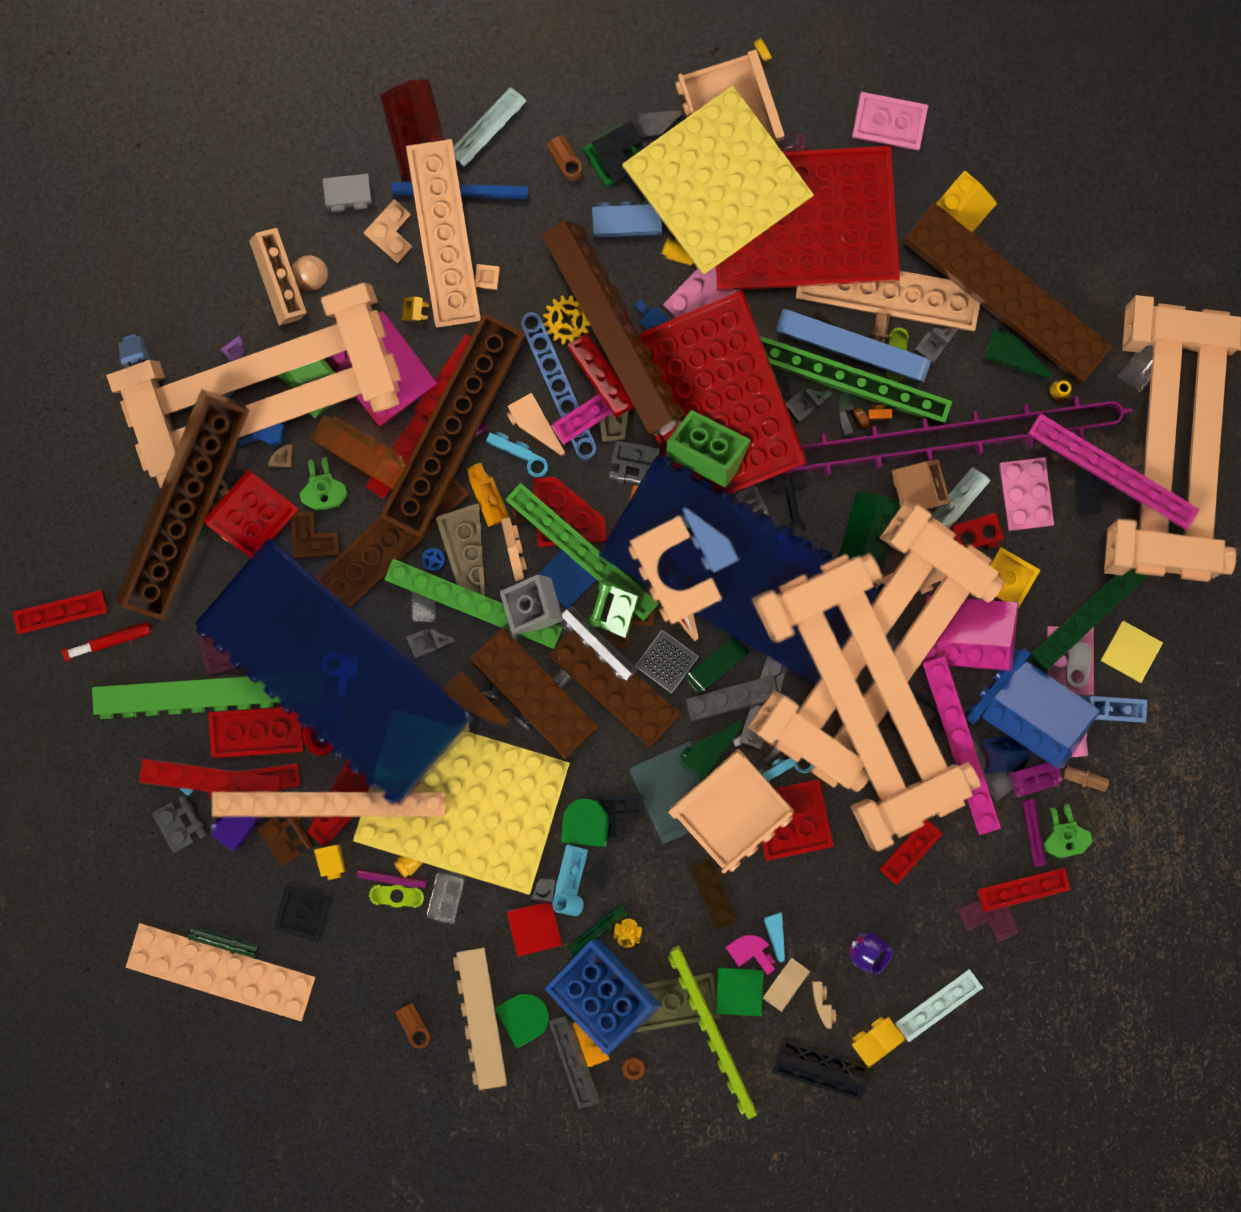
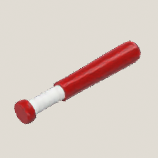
[62,621,151,662]

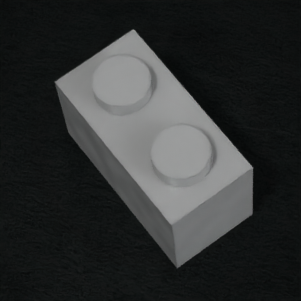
[323,174,372,212]

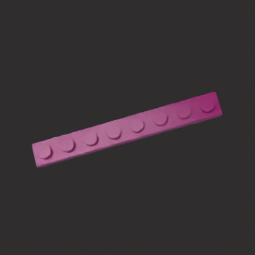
[1028,414,1200,530]
[923,655,1001,835]

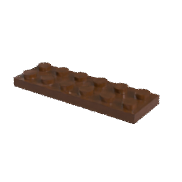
[469,628,598,759]
[548,630,681,748]

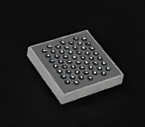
[635,630,699,694]

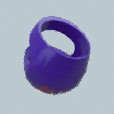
[849,932,893,975]

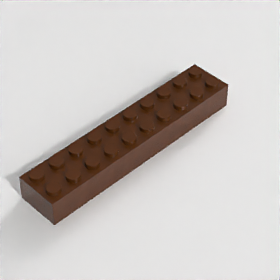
[902,202,1112,385]
[542,221,684,436]
[380,312,526,540]
[116,389,250,621]

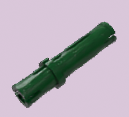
[567,904,629,957]
[188,926,259,959]

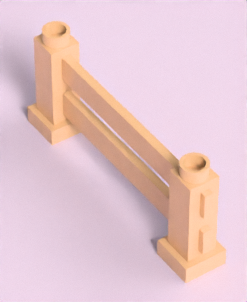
[106,283,402,489]
[1104,295,1241,582]
[748,500,1004,792]
[751,553,981,851]

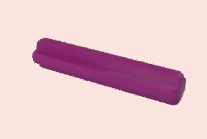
[1023,799,1046,867]

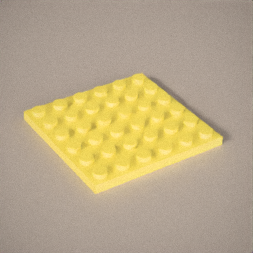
[622,85,814,276]

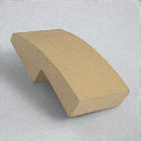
[763,958,810,1012]
[812,981,836,1028]

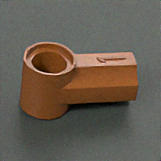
[546,135,582,181]
[395,1003,431,1048]

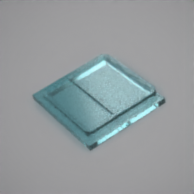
[629,741,700,844]

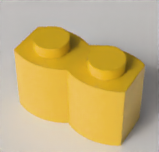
[852,1017,905,1068]

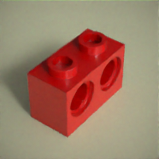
[950,513,1004,549]

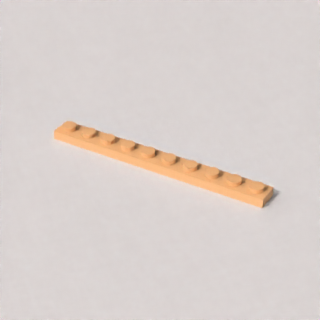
[212,792,445,817]

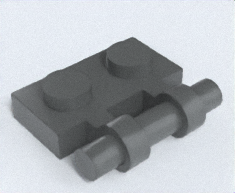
[609,440,661,488]
[152,795,208,853]

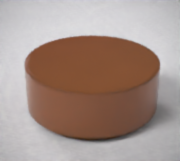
[851,406,870,430]
[622,1057,645,1080]

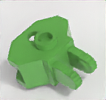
[300,457,348,511]
[1043,804,1093,858]

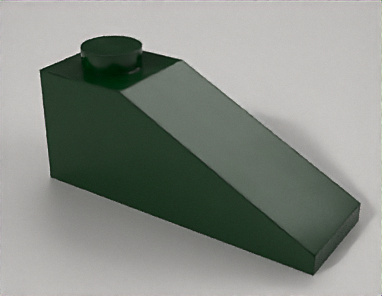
[983,328,1051,380]
[678,721,744,781]

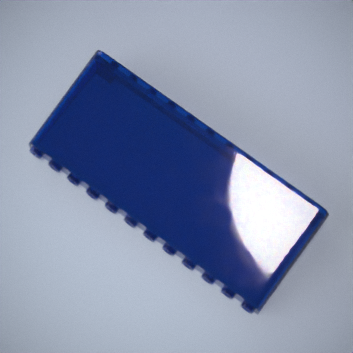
[599,455,886,684]
[194,538,474,807]

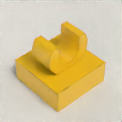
[402,297,429,322]

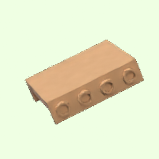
[675,50,785,142]
[669,748,794,874]

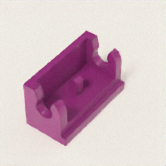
[1008,762,1062,798]

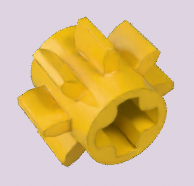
[613,919,642,948]

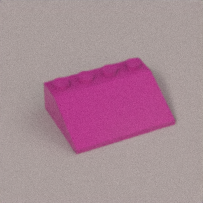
[328,311,438,427]
[921,595,1019,671]

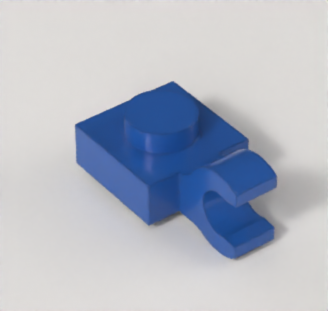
[634,299,670,330]

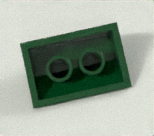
[838,491,900,569]

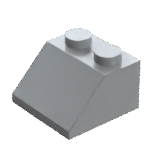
[500,574,563,634]

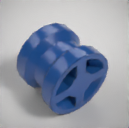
[422,548,445,572]

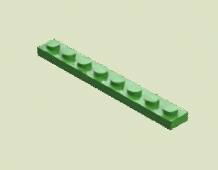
[505,483,659,621]
[384,559,562,649]

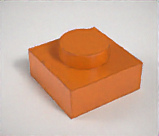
[868,405,892,421]

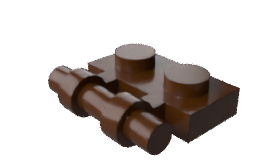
[257,817,314,867]

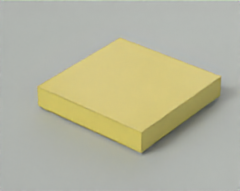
[1100,621,1163,683]

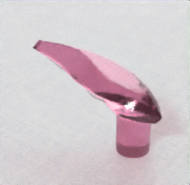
[780,134,809,152]

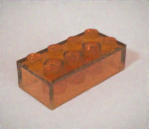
[310,415,410,491]

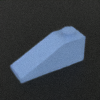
[118,334,150,368]
[1079,695,1147,723]

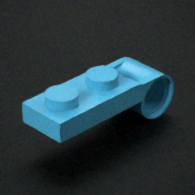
[486,431,548,478]
[759,757,814,781]
[553,845,588,916]

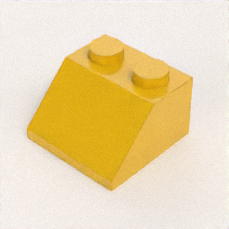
[936,170,997,232]

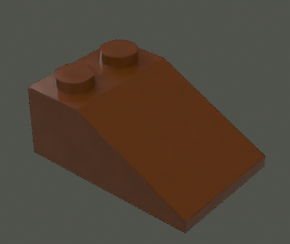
[441,672,509,728]

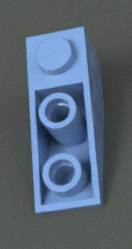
[681,508,738,573]

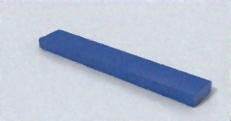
[391,182,529,199]

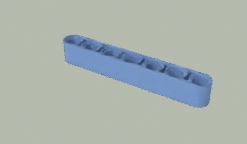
[775,309,931,383]
[521,312,596,460]

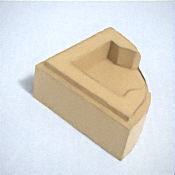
[268,445,293,468]

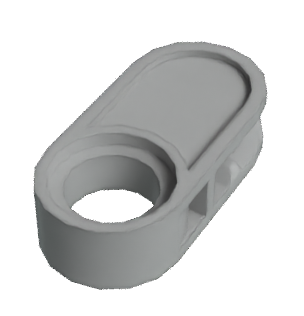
[1066,642,1092,688]

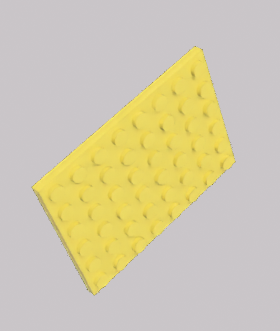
[353,709,569,895]

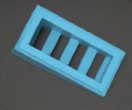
[763,912,785,962]

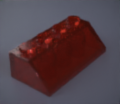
[380,79,445,181]

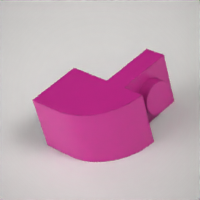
[725,935,776,975]

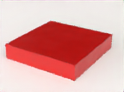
[507,903,562,956]

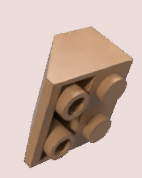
[892,459,950,511]

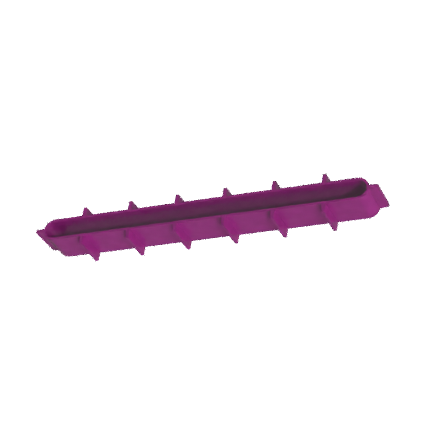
[787,397,1132,477]

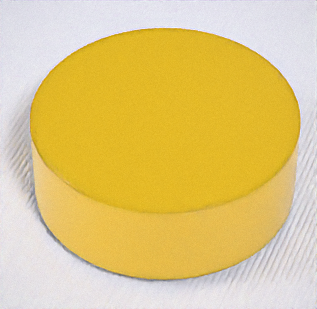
[754,38,772,61]

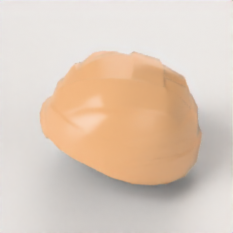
[291,255,328,292]

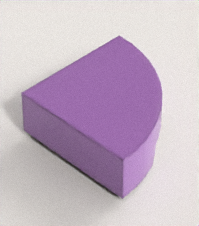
[221,336,244,362]

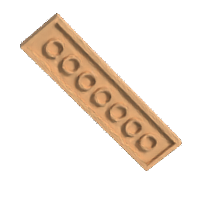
[406,139,481,327]
[795,271,980,332]
[126,923,316,1021]

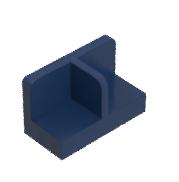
[980,736,1031,774]

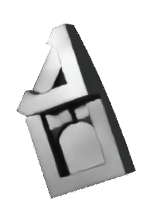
[638,111,684,138]
[913,327,959,365]
[785,389,832,424]
[838,392,854,438]
[405,629,455,659]

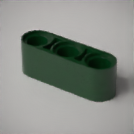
[685,635,750,694]

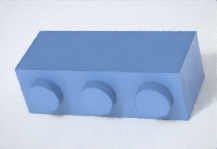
[592,201,662,237]

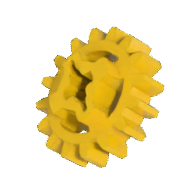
[543,295,591,345]

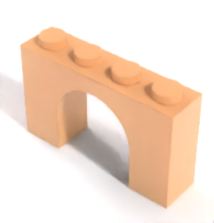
[628,516,722,624]

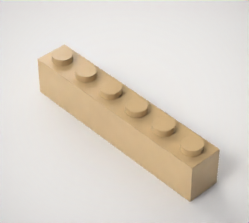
[453,947,507,1090]

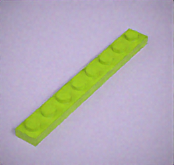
[668,945,757,1119]

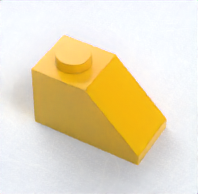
[314,845,346,880]

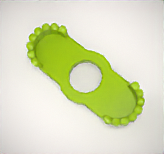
[886,327,909,382]
[369,885,424,908]

